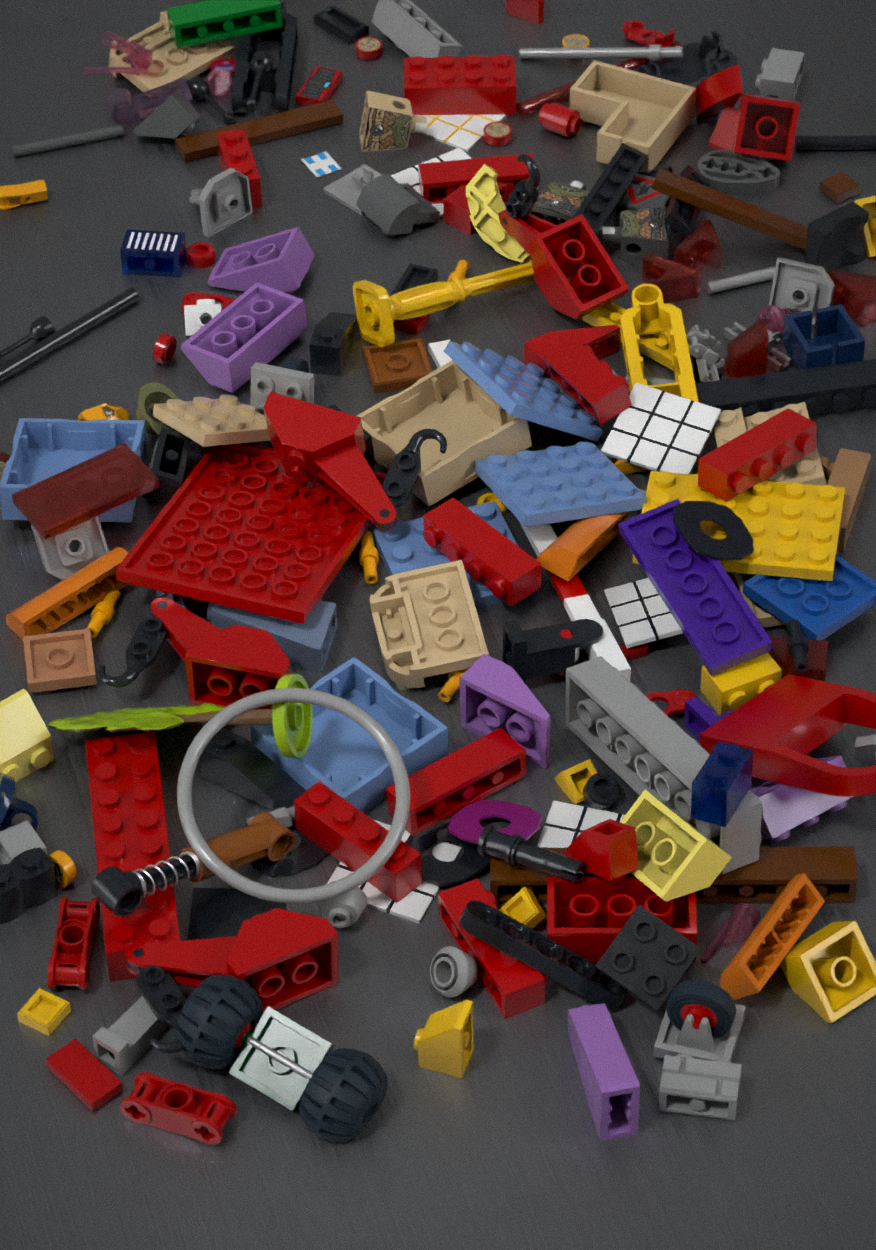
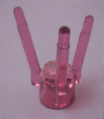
[83,31,153,76]
[700,903,761,963]

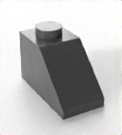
[133,90,201,138]

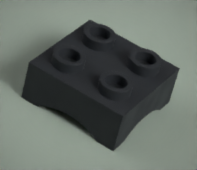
[805,201,869,275]
[595,905,701,1012]

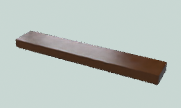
[175,100,343,162]
[652,168,808,250]

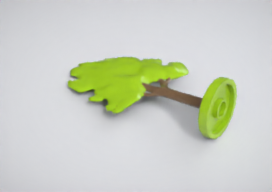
[47,674,313,759]

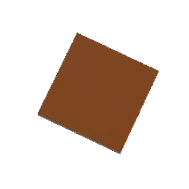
[362,338,433,394]

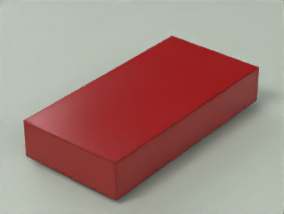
[45,1038,123,1112]

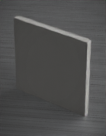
[323,164,382,216]

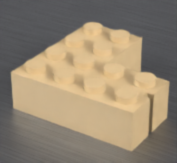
[570,60,696,172]

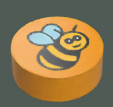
[48,850,77,888]

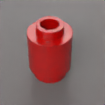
[538,103,582,138]

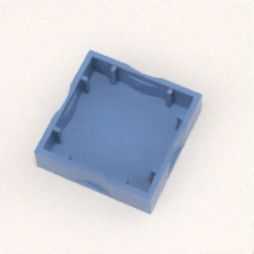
[0,418,147,522]
[250,657,449,814]

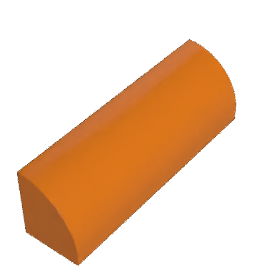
[536,511,630,582]
[6,547,129,640]
[720,873,825,1000]

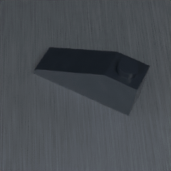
[309,312,358,376]
[200,728,306,810]

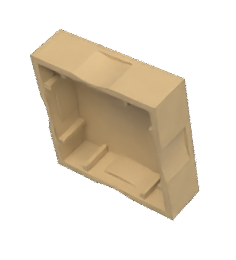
[357,360,532,507]

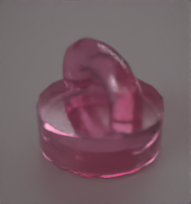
[206,68,234,97]
[758,305,790,333]

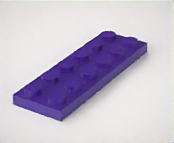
[618,499,773,676]

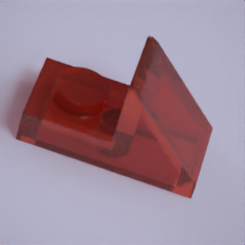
[674,219,721,277]
[642,253,701,303]

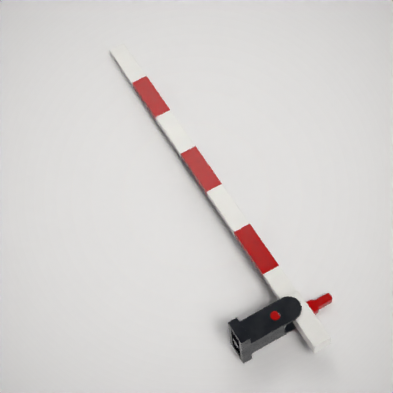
[428,340,649,684]

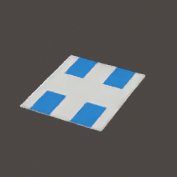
[301,152,342,177]

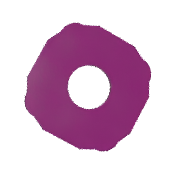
[448,800,542,844]

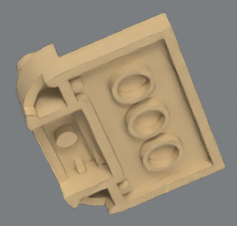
[109,11,235,100]
[714,402,827,485]
[370,560,489,691]

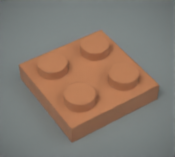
[23,628,97,693]

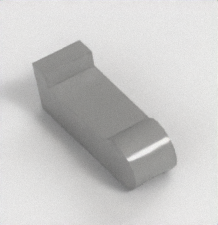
[92,988,187,1076]

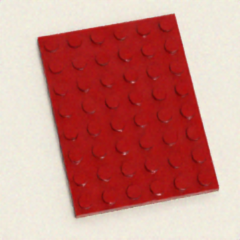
[116,443,387,624]

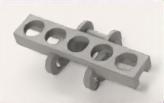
[724,322,792,372]
[686,324,725,382]

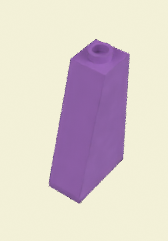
[567,1003,640,1141]

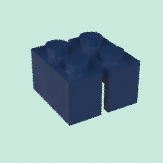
[782,304,865,370]

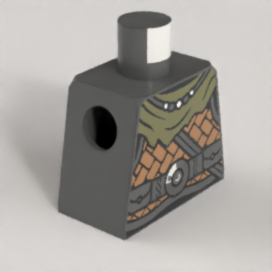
[530,181,589,225]
[602,206,669,264]

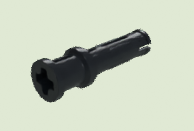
[477,825,587,884]

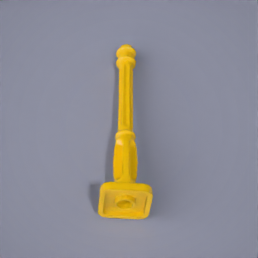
[353,262,535,347]

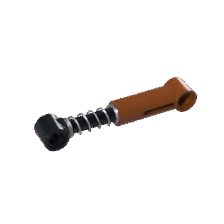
[91,812,295,918]

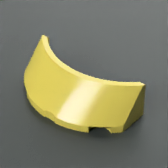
[466,164,532,264]

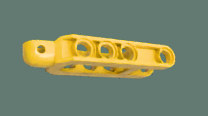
[620,284,699,402]

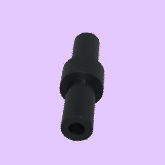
[787,619,809,673]

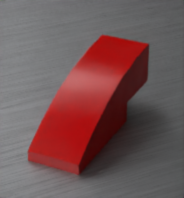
[695,65,743,119]

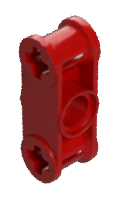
[47,897,100,990]
[119,1072,237,1145]

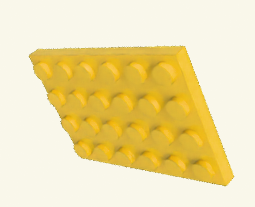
[633,471,845,581]

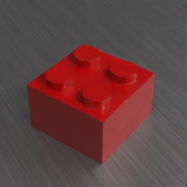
[732,93,801,161]

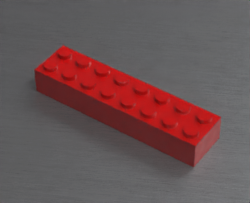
[85,732,180,982]

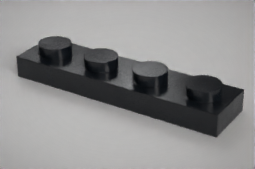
[664,165,710,239]

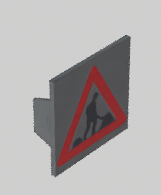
[617,174,671,210]

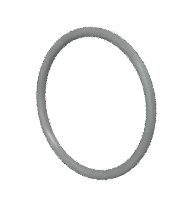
[177,688,411,904]

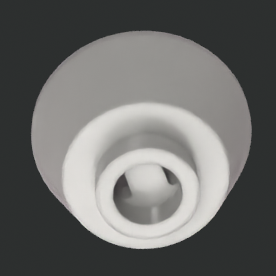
[318,881,367,928]
[430,946,478,998]

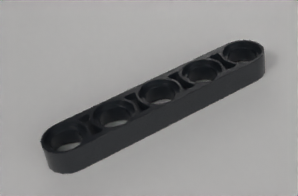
[459,900,629,1010]

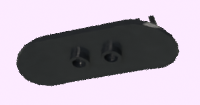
[633,31,738,87]

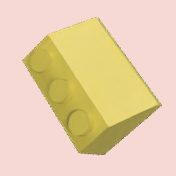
[0,689,55,783]
[620,790,732,902]

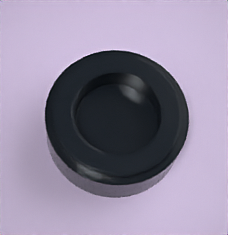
[583,773,620,810]

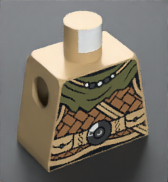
[359,91,427,152]

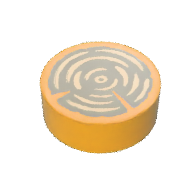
[562,34,589,48]

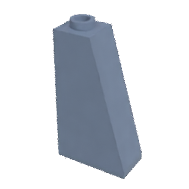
[207,601,337,673]

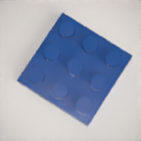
[743,555,876,645]

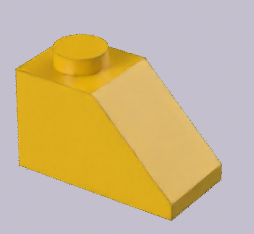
[413,1000,474,1078]

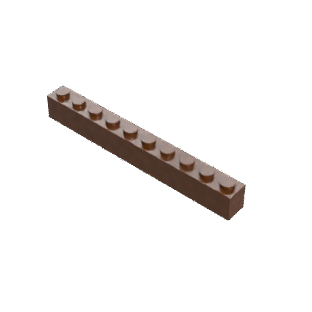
[490,846,858,905]

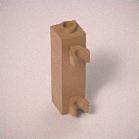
[820,448,872,553]

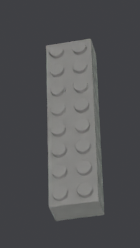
[565,656,763,874]

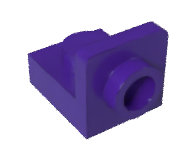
[684,696,734,742]

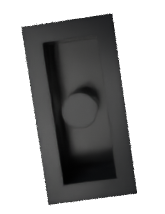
[142,427,192,504]

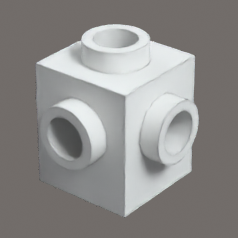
[184,299,222,339]

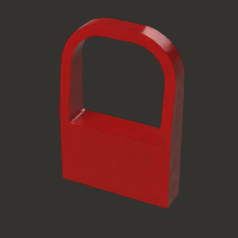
[699,674,876,797]

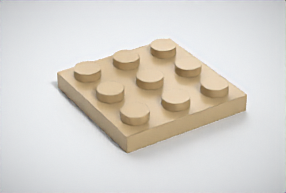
[153,395,270,447]

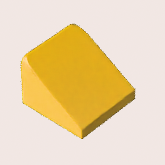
[554,759,597,805]

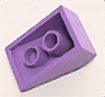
[207,227,315,294]
[460,654,551,769]

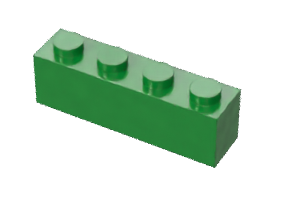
[167,0,283,49]

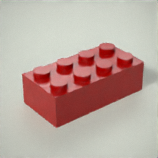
[404,54,516,115]
[547,877,697,963]

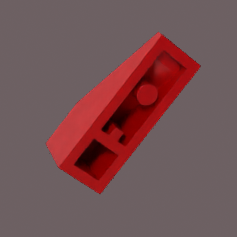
[524,324,620,381]

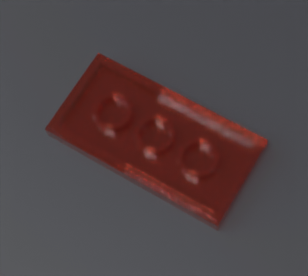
[12,443,159,540]

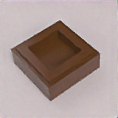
[819,171,861,203]

